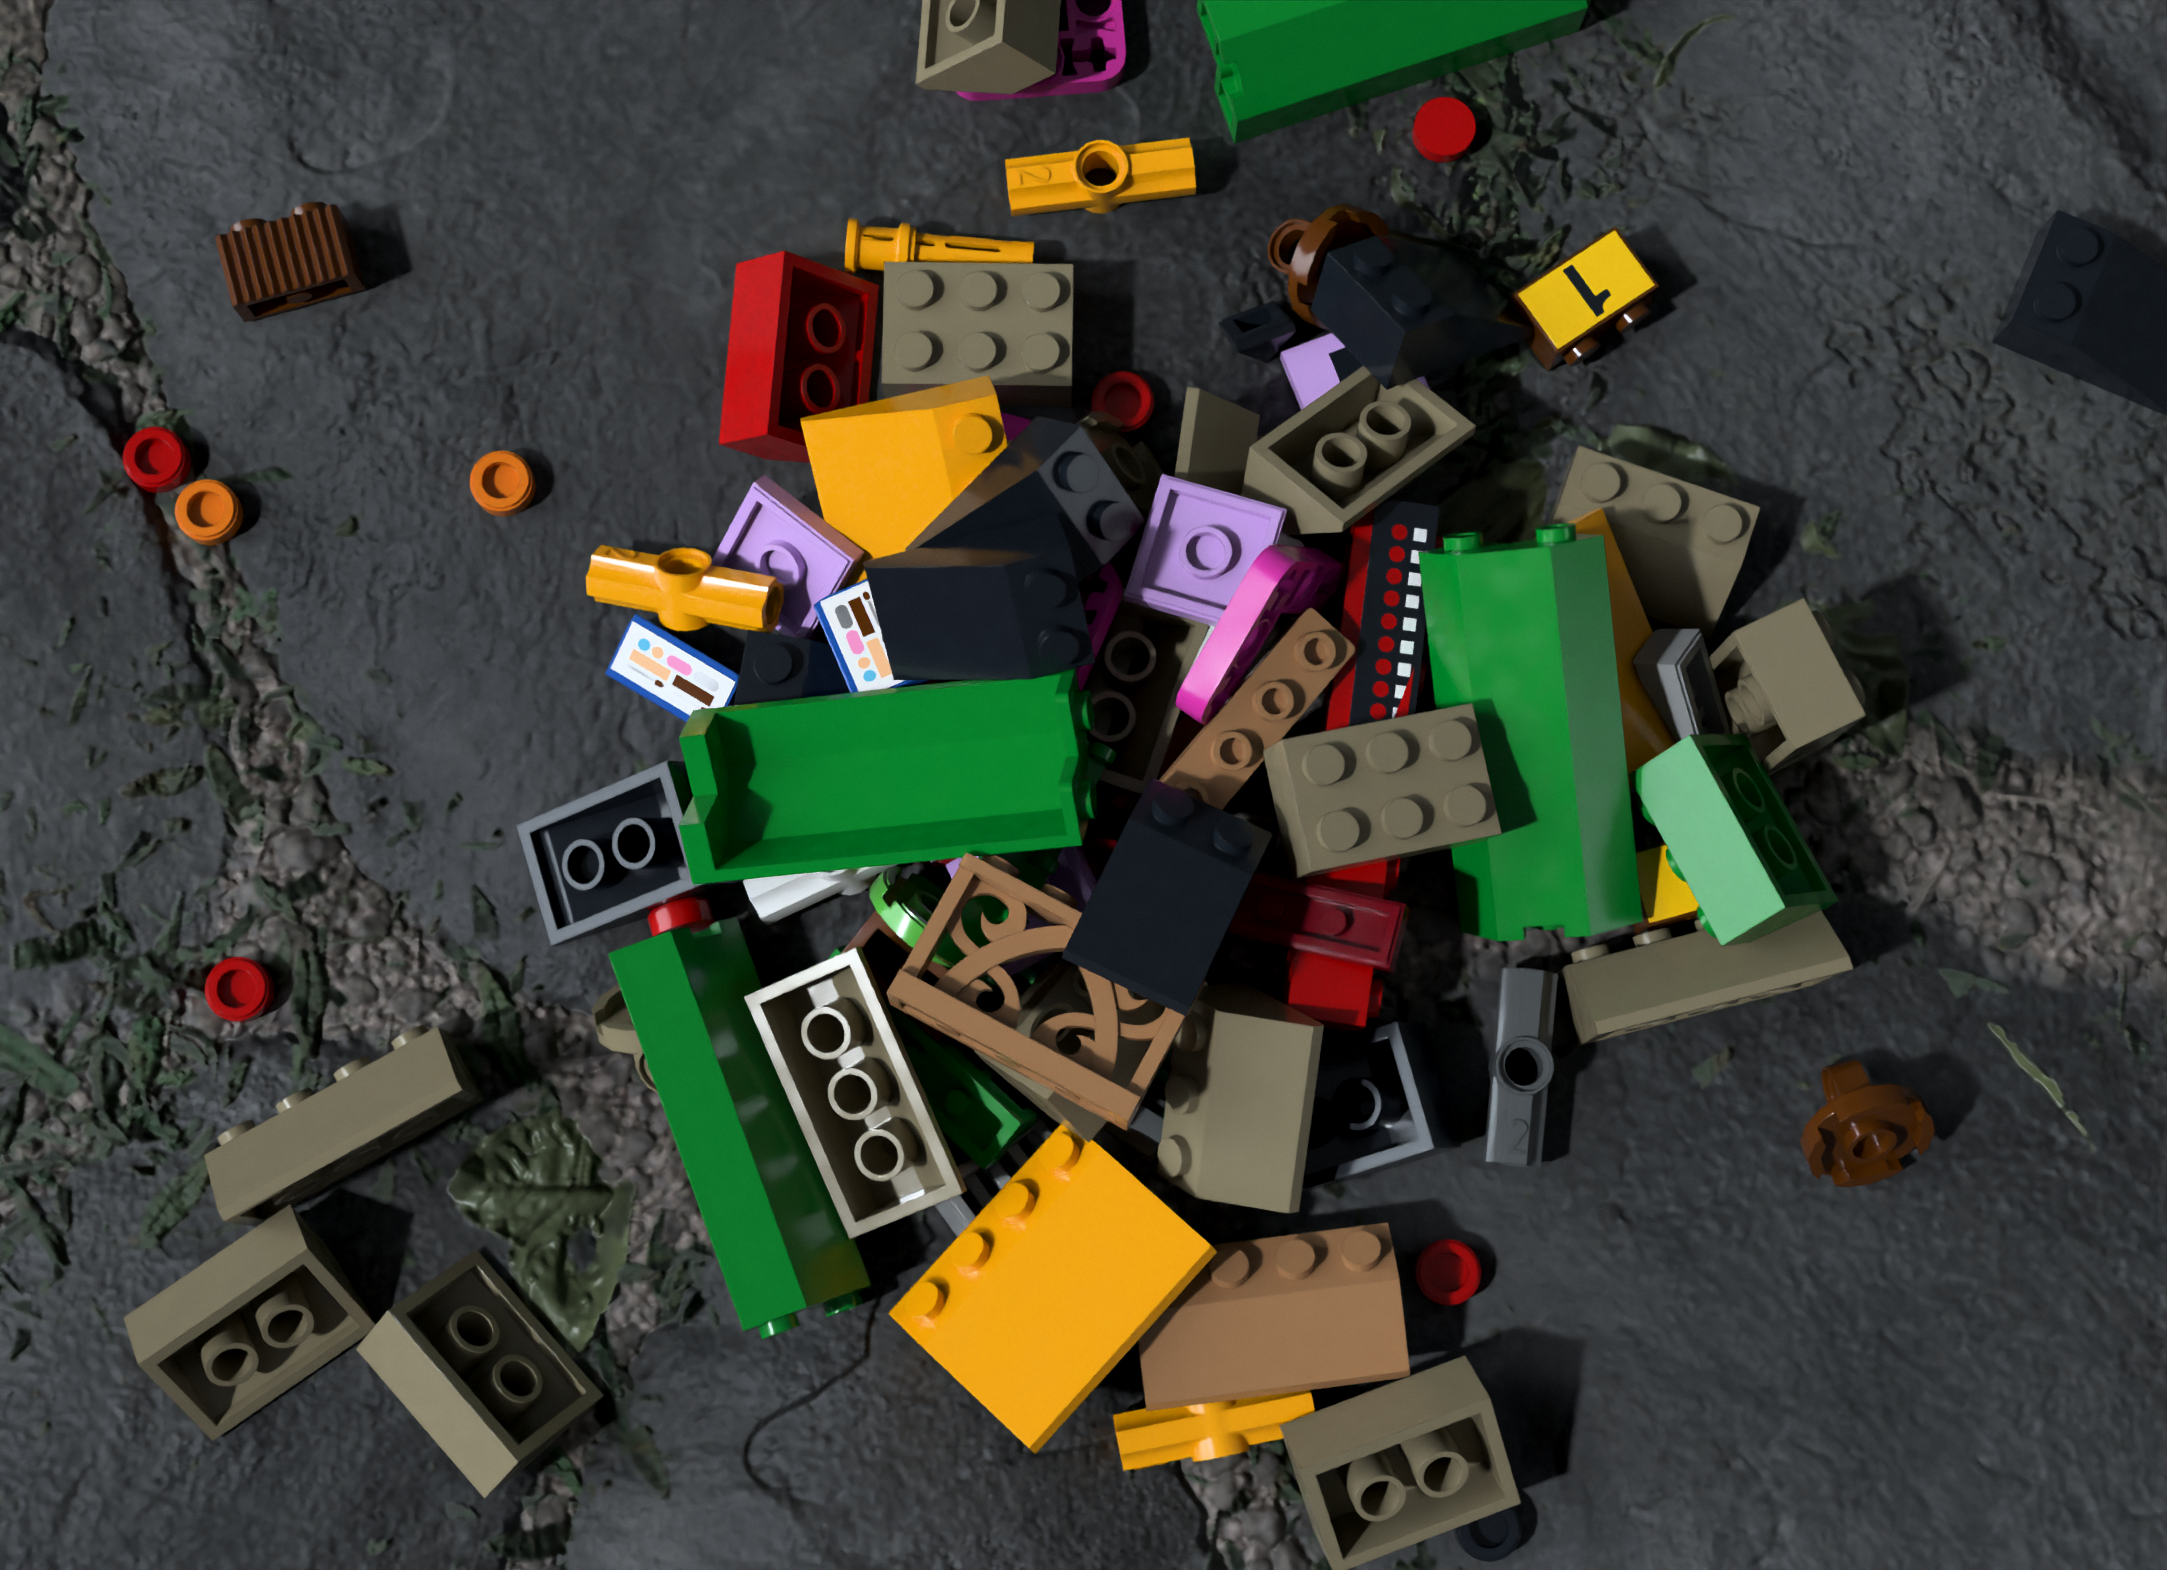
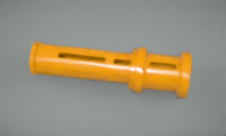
[845,218,1034,274]

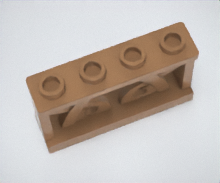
[1106,608,1355,820]
[887,853,1205,1131]

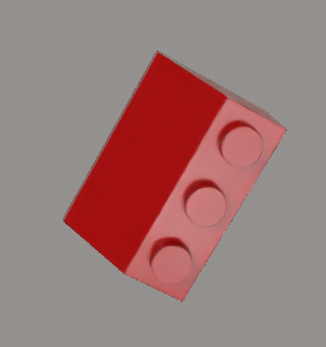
[719,250,879,463]

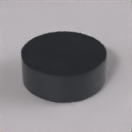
[1453,1506,1522,1562]

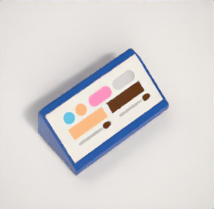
[814,579,928,693]
[605,614,739,723]

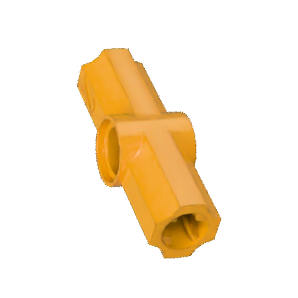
[1005,138,1196,217]
[586,545,784,633]
[1112,1390,1315,1471]

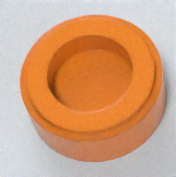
[470,450,536,517]
[175,479,243,546]

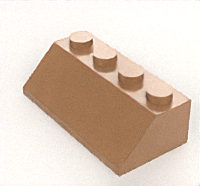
[1137,1222,1410,1411]

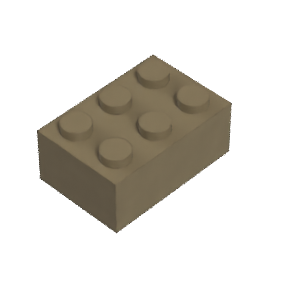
[881,262,1073,407]
[1709,598,1866,776]
[1263,703,1502,880]
[1279,1355,1521,1570]

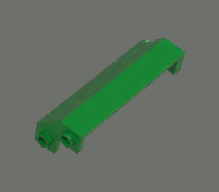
[1196,0,1591,144]
[1418,523,1643,941]
[678,668,1098,885]
[608,917,872,1340]

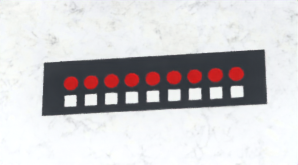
[1348,499,1440,727]

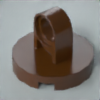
[1267,203,1389,330]
[1800,1059,1935,1187]

